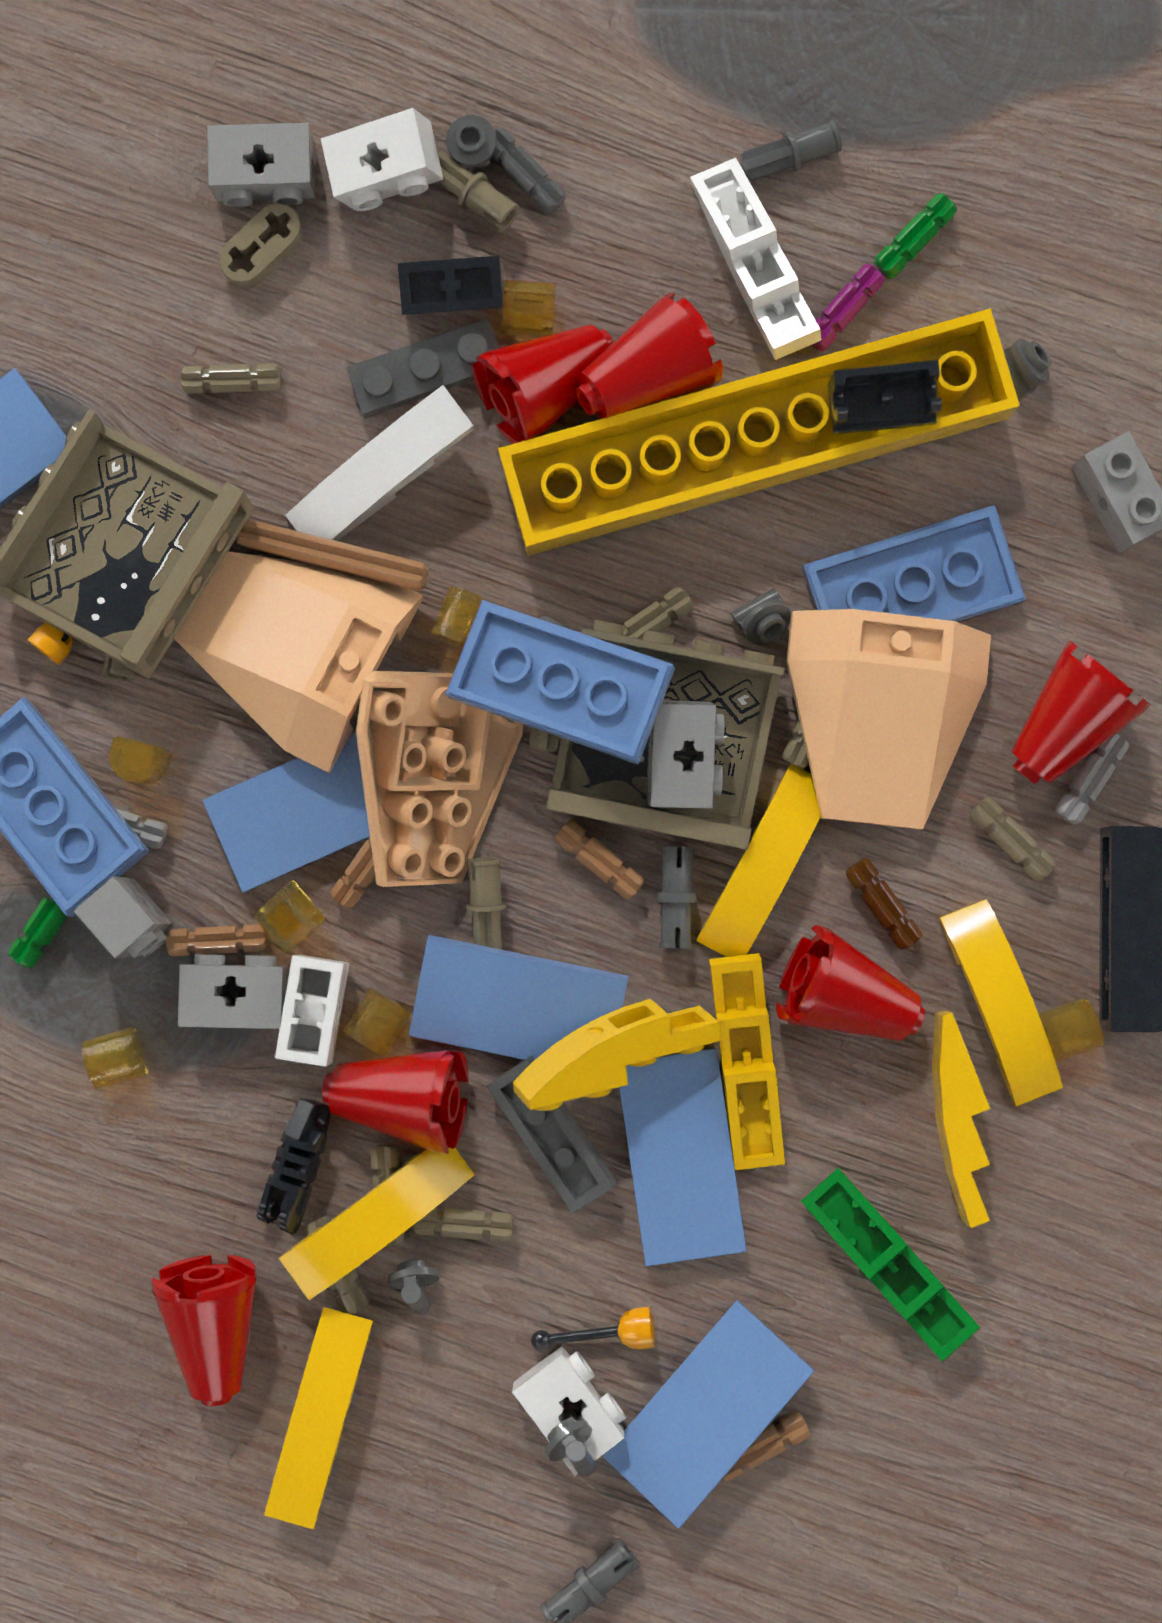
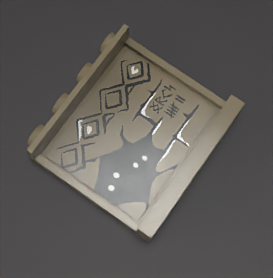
[0,409,254,679]
[546,620,785,849]

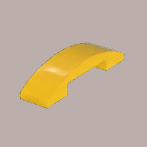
[696,764,821,957]
[939,899,1063,1107]
[278,1148,475,1300]

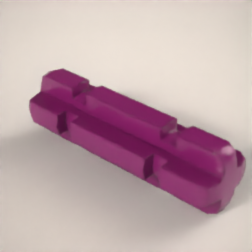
[811,264,885,352]

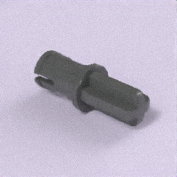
[741,120,842,181]

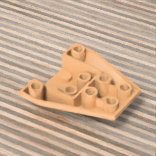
[174,551,424,774]
[786,609,991,830]
[356,671,524,887]

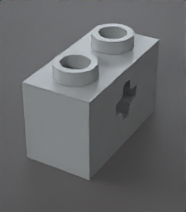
[207,123,316,207]
[1071,431,1162,554]
[647,700,724,808]
[74,876,173,959]
[178,954,289,1029]

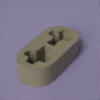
[219,203,303,289]

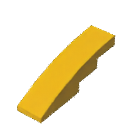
[709,953,785,1170]
[932,1010,990,1228]
[264,1307,373,1530]

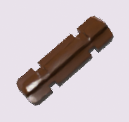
[846,858,922,950]

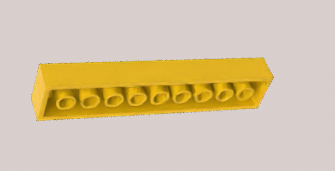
[498,308,1020,556]

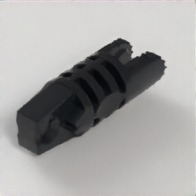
[256,1099,331,1235]

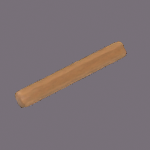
[236,519,429,591]

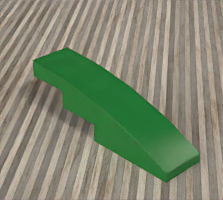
[801,1167,981,1362]

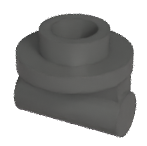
[446,115,496,175]
[1003,339,1051,401]
[730,588,791,644]
[388,1260,439,1315]
[544,1419,596,1476]

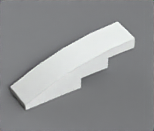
[690,158,821,360]
[285,385,474,541]

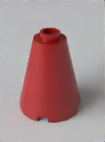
[576,293,723,419]
[472,324,614,444]
[1011,641,1151,784]
[776,925,925,1041]
[322,1050,469,1154]
[151,1255,257,1407]

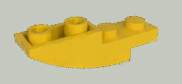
[513,999,721,1111]

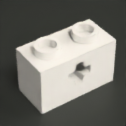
[321,108,443,211]
[275,954,350,1067]
[512,1345,626,1476]

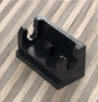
[398,256,503,315]
[828,360,942,435]

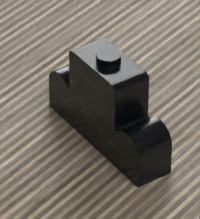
[1099,826,1162,1033]

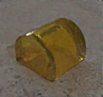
[503,279,556,336]
[430,586,484,648]
[109,736,172,785]
[253,880,327,954]
[344,986,413,1057]
[1038,998,1104,1062]
[82,1026,149,1090]

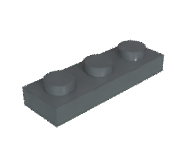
[346,318,499,419]
[486,1055,617,1214]

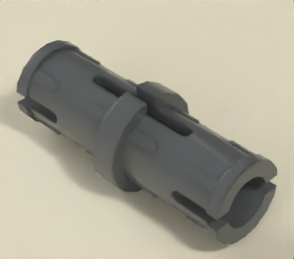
[657,846,697,949]
[541,1539,641,1623]

